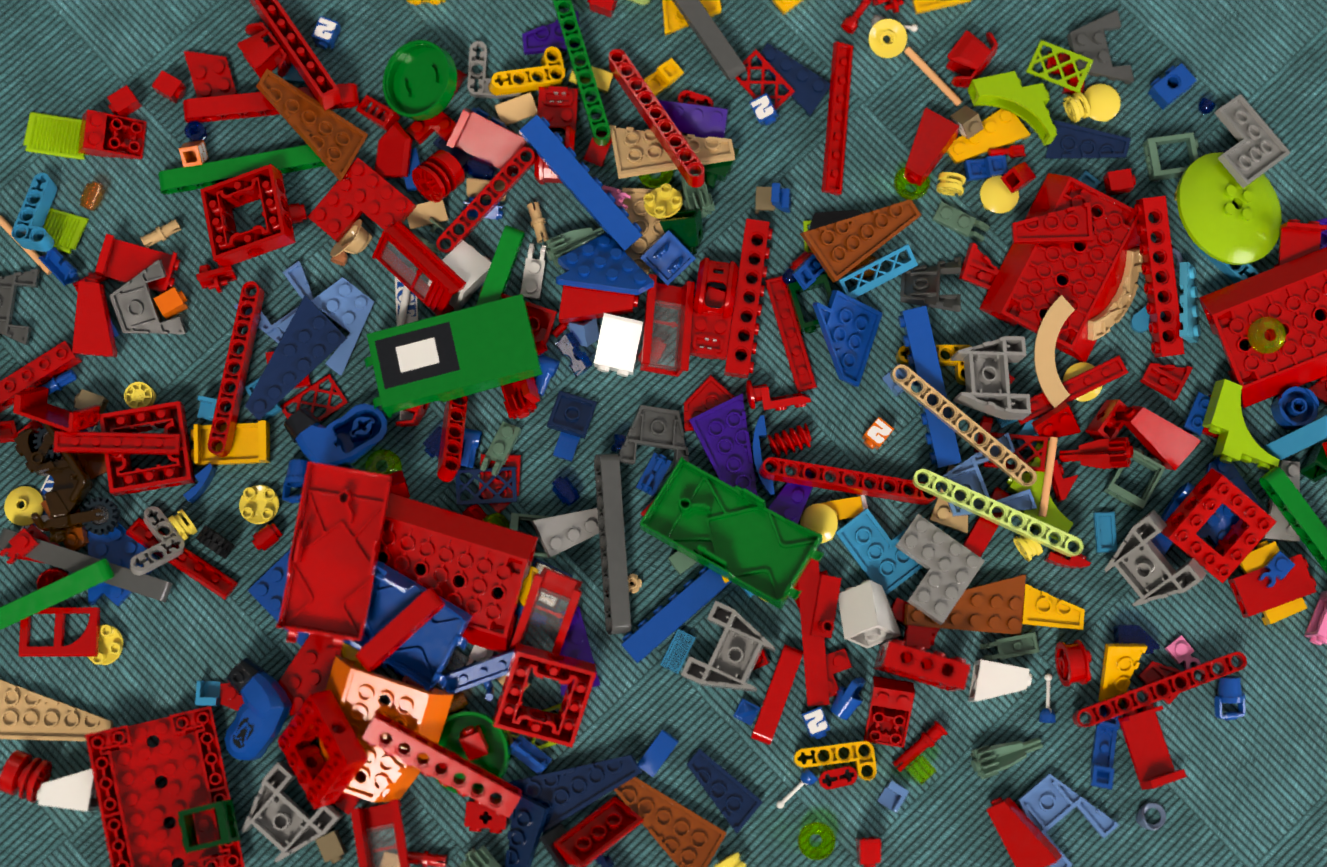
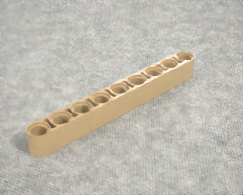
[890,365,1037,486]

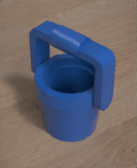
[282,459,308,503]
[1214,676,1246,720]
[830,677,866,720]

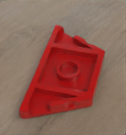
[184,51,238,98]

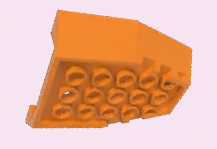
[319,655,454,802]

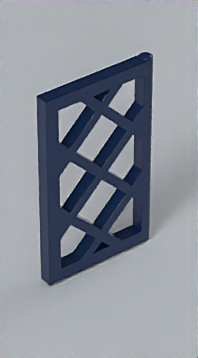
[456,466,517,505]

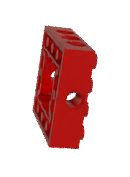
[200,164,296,267]
[99,401,196,496]
[1161,468,1276,584]
[874,639,971,692]
[493,643,597,747]
[277,690,369,809]

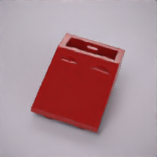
[78,109,146,159]
[863,676,915,748]

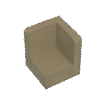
[755,186,775,214]

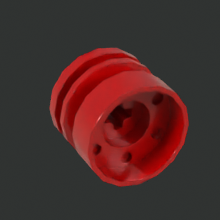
[412,150,465,203]
[0,750,52,803]

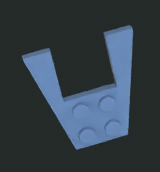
[234,261,314,344]
[277,277,374,376]
[940,433,1037,516]
[1018,773,1119,867]

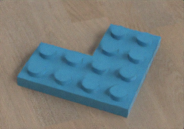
[835,508,923,595]

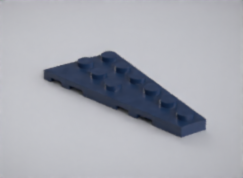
[245,295,347,420]
[508,754,642,834]

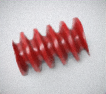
[767,423,811,458]

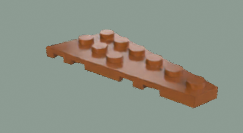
[256,69,368,181]
[800,199,921,282]
[903,574,1026,635]
[614,777,727,867]

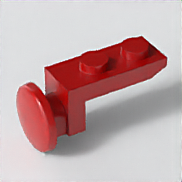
[746,380,811,411]

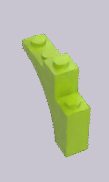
[967,71,1057,145]
[1202,379,1280,470]
[1006,441,1073,541]

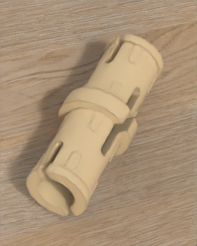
[527,202,549,243]
[140,219,182,248]

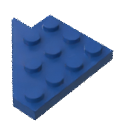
[556,233,654,295]

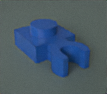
[1258,551,1295,588]

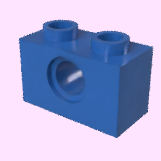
[1148,63,1197,110]

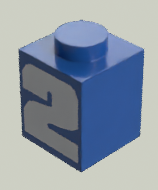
[312,16,341,50]
[749,93,779,126]
[801,707,830,739]

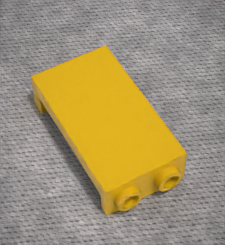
[191,420,270,466]
[1240,540,1307,625]

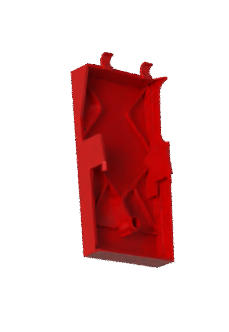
[276,461,393,651]

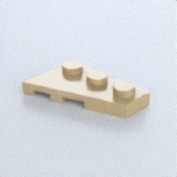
[929,465,968,534]

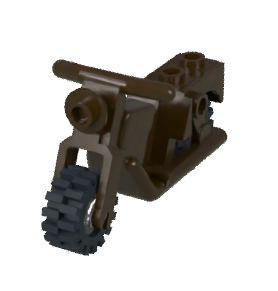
[14,424,121,543]

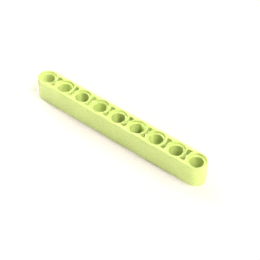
[912,469,1083,557]

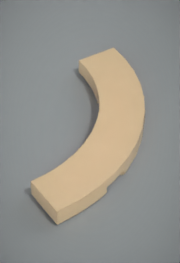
[1088,247,1143,341]
[1034,295,1075,408]

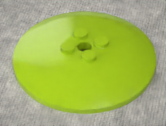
[1177,152,1282,265]

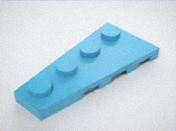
[1179,262,1201,343]

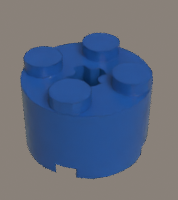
[1271,386,1319,430]

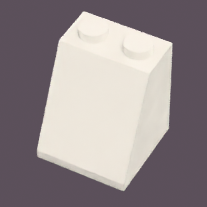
[428,240,491,311]
[594,313,644,377]
[838,580,901,648]
[968,660,1032,702]
[37,769,100,811]

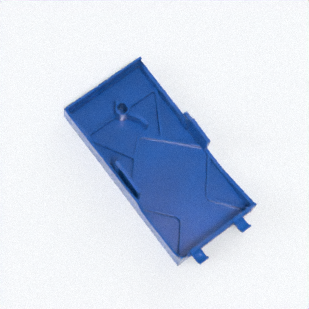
[344,561,472,691]

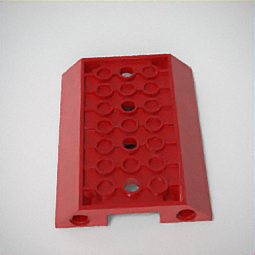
[979,173,1141,363]
[1199,247,1327,408]
[378,492,538,653]
[85,706,245,867]

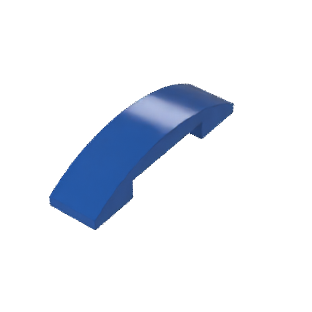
[793,254,825,291]
[752,415,775,497]
[1090,705,1121,790]

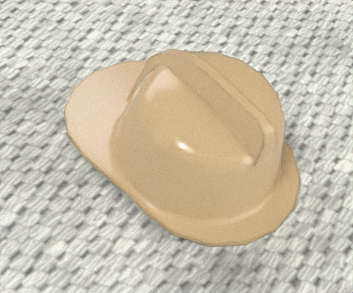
[330,219,372,257]

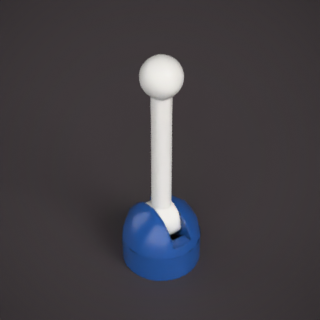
[1039,673,1056,723]
[776,767,818,809]

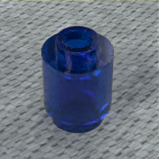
[464,157,495,180]
[551,476,580,506]

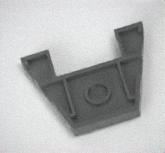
[1067,11,1134,84]
[900,257,962,312]
[109,259,187,335]
[0,269,40,346]
[618,405,690,470]

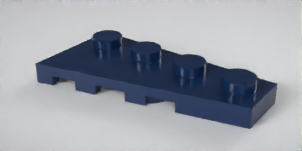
[686,749,763,834]

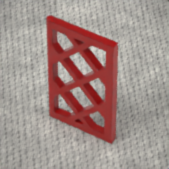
[735,50,795,110]
[281,373,349,421]
[983,432,1049,472]

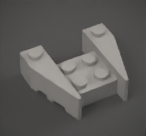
[950,336,1031,420]
[1104,510,1207,607]
[681,601,776,692]
[241,761,343,863]

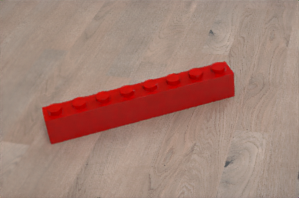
[249,0,342,110]

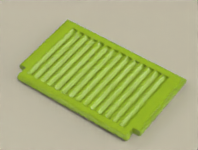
[23,112,88,160]
[43,208,89,254]

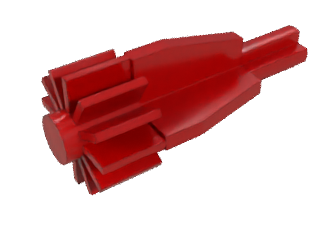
[501,381,537,419]
[1059,437,1134,469]

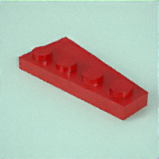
[1011,202,1093,244]

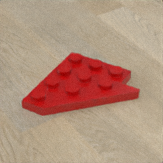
[278,634,343,716]

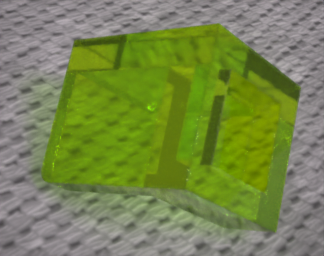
[905,755,937,785]

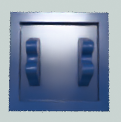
[640,229,696,286]

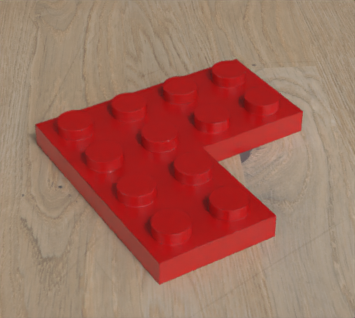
[308,158,417,242]

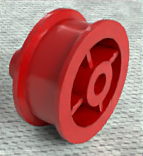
[1055,640,1091,687]

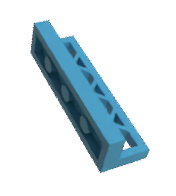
[838,244,918,299]

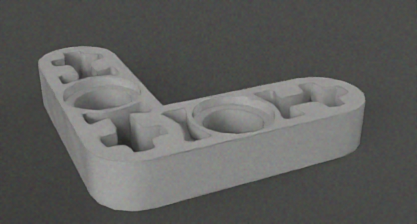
[467,41,524,99]
[130,506,185,575]

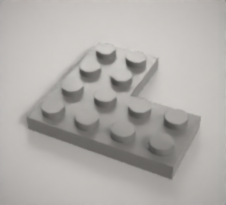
[1215,94,1291,188]
[895,514,985,625]

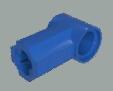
[534,354,560,396]
[460,428,482,469]

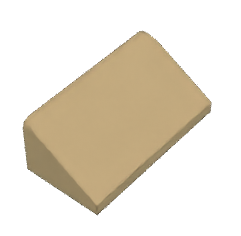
[495,92,538,126]
[466,178,506,202]
[407,200,448,230]

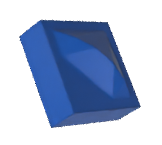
[733,698,760,726]

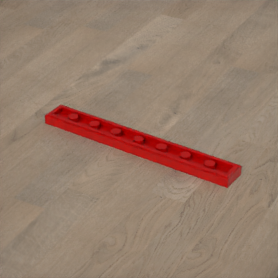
[821,41,853,196]

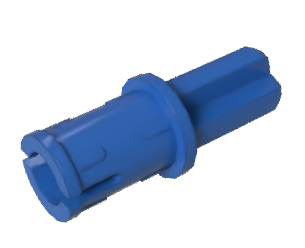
[38,370,77,395]

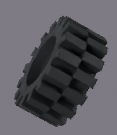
[196,525,235,559]

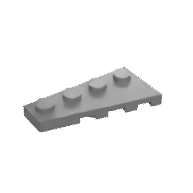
[1262,460,1300,542]
[531,508,599,558]

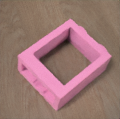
[1304,591,1327,646]

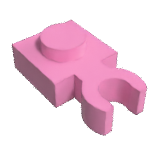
[601,185,631,209]
[1165,635,1201,669]

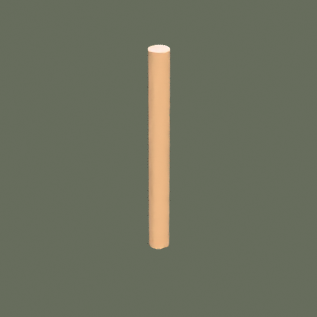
[904,46,963,107]
[0,215,52,275]
[1038,437,1058,517]

